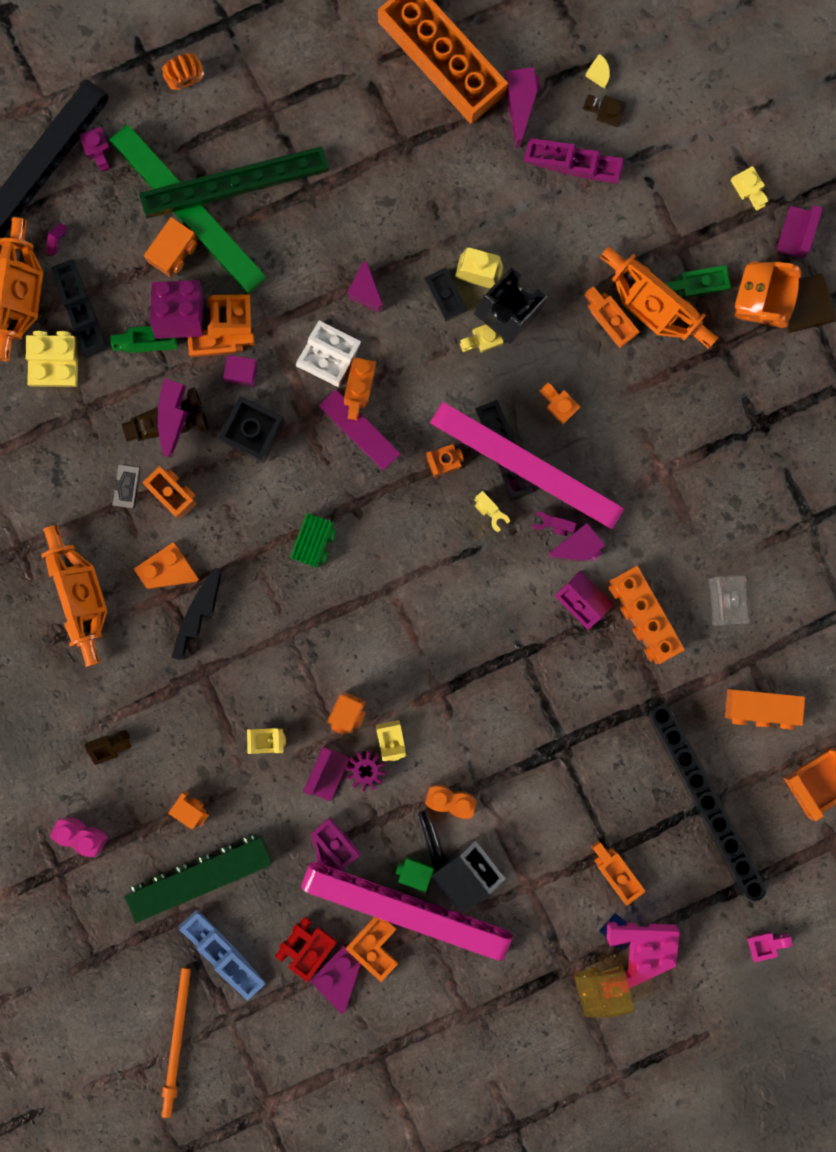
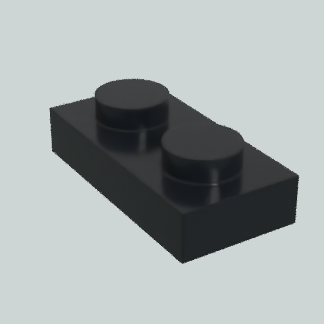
[424,267,467,322]

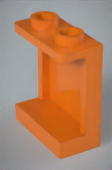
[783,747,836,821]

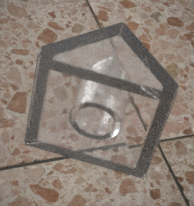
[708,576,750,626]

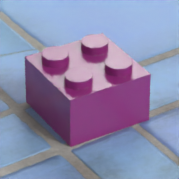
[150,280,204,339]

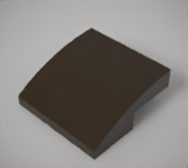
[787,273,836,333]

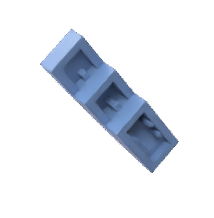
[179,909,266,1001]

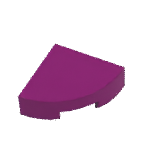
[46,223,67,256]

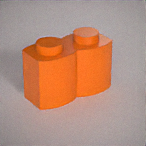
[425,784,477,819]

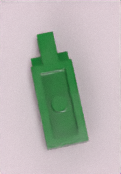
[665,265,731,298]
[111,326,178,353]

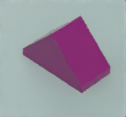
[348,261,383,313]

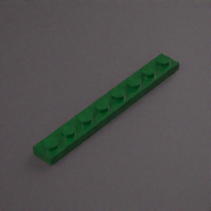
[139,146,329,219]

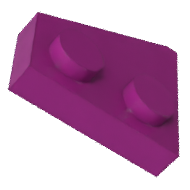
[310,817,361,871]
[309,944,361,1014]

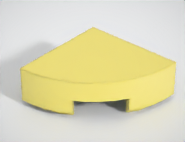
[585,54,610,89]

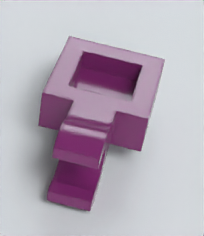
[79,127,111,172]
[532,511,576,537]

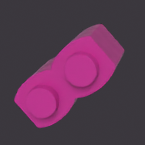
[50,817,108,857]

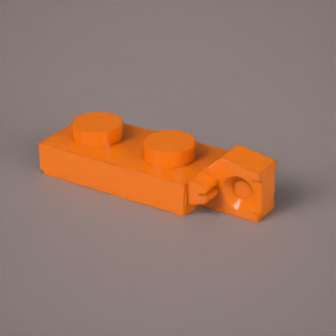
[584,286,640,348]
[188,330,255,358]
[344,357,376,420]
[591,840,646,906]

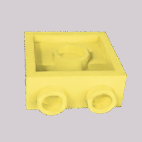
[26,331,79,387]

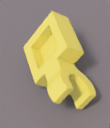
[731,166,768,211]
[460,324,504,353]
[474,491,510,532]

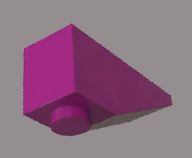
[504,67,540,149]

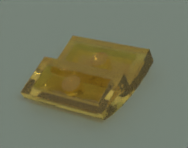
[574,966,635,1018]

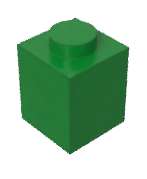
[395,855,434,892]

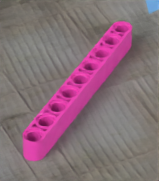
[430,402,624,530]
[301,862,513,961]

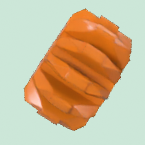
[162,53,204,90]

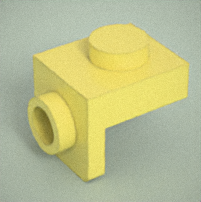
[376,720,406,761]
[247,728,286,754]

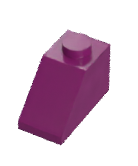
[547,523,605,562]

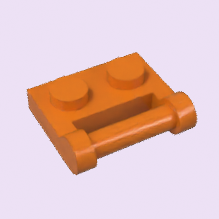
[207,295,251,338]

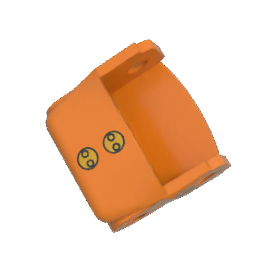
[735,261,802,328]

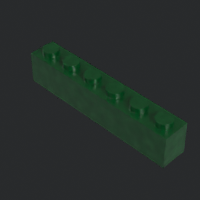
[124,834,274,924]

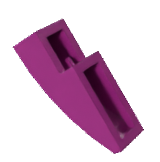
[158,378,188,458]

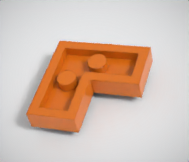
[346,917,398,982]

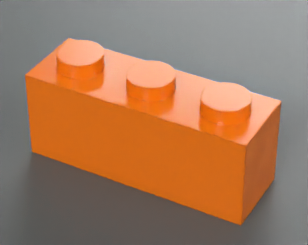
[725,689,805,730]

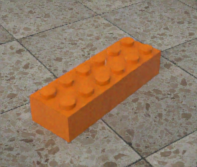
[378,0,508,125]

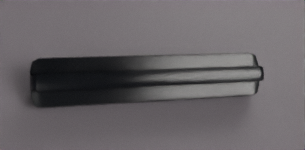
[418,809,446,871]

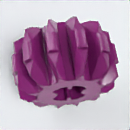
[346,750,387,791]

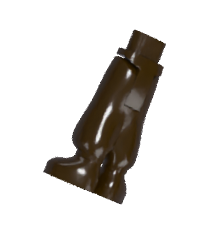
[122,387,208,442]

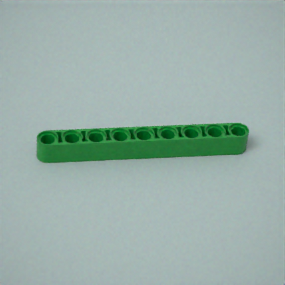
[109,124,266,295]

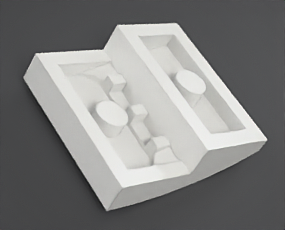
[296,321,361,387]

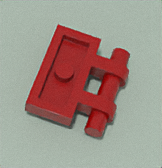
[275,916,337,982]

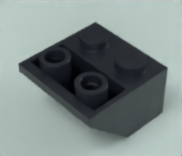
[430,840,505,914]

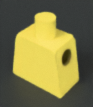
[454,248,503,288]

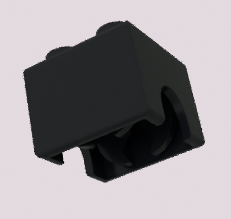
[474,267,548,344]

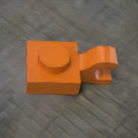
[540,383,580,425]

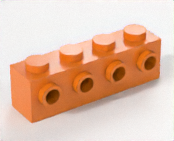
[609,566,685,664]
[327,692,366,735]

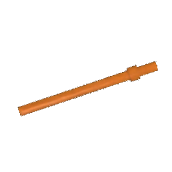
[162,967,191,1118]

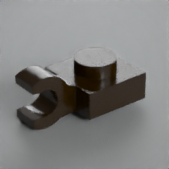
[583,94,627,128]
[85,730,131,765]

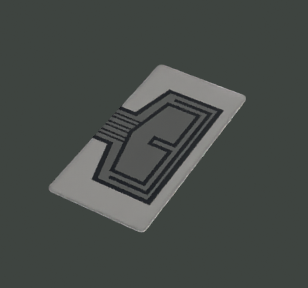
[113,465,139,508]

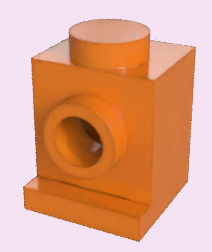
[426,444,464,478]
[168,791,209,830]

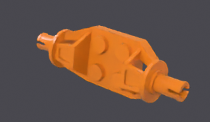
[0,217,43,362]
[600,246,719,349]
[41,525,107,667]

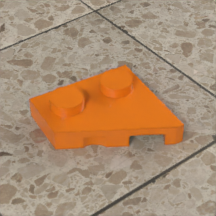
[134,542,200,589]

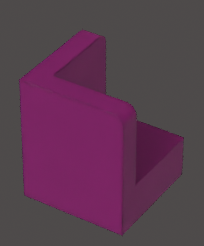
[223,355,258,387]

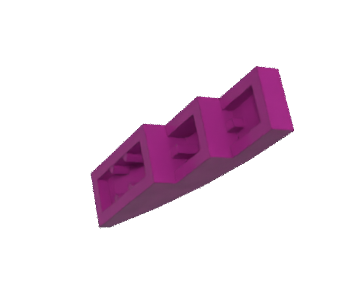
[524,138,624,184]
[318,389,401,471]

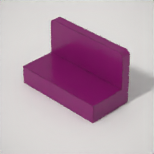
[776,205,823,259]
[554,571,613,630]
[303,746,349,801]

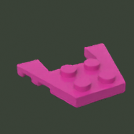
[603,922,680,998]

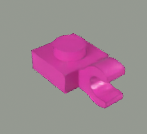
[746,931,793,962]

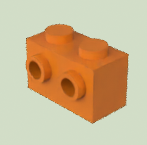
[144,217,198,278]
[142,466,198,520]

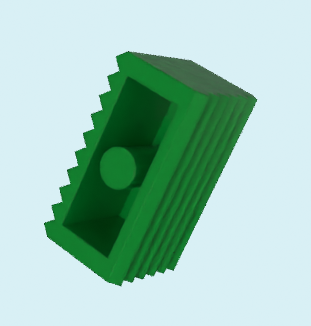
[290,513,337,569]

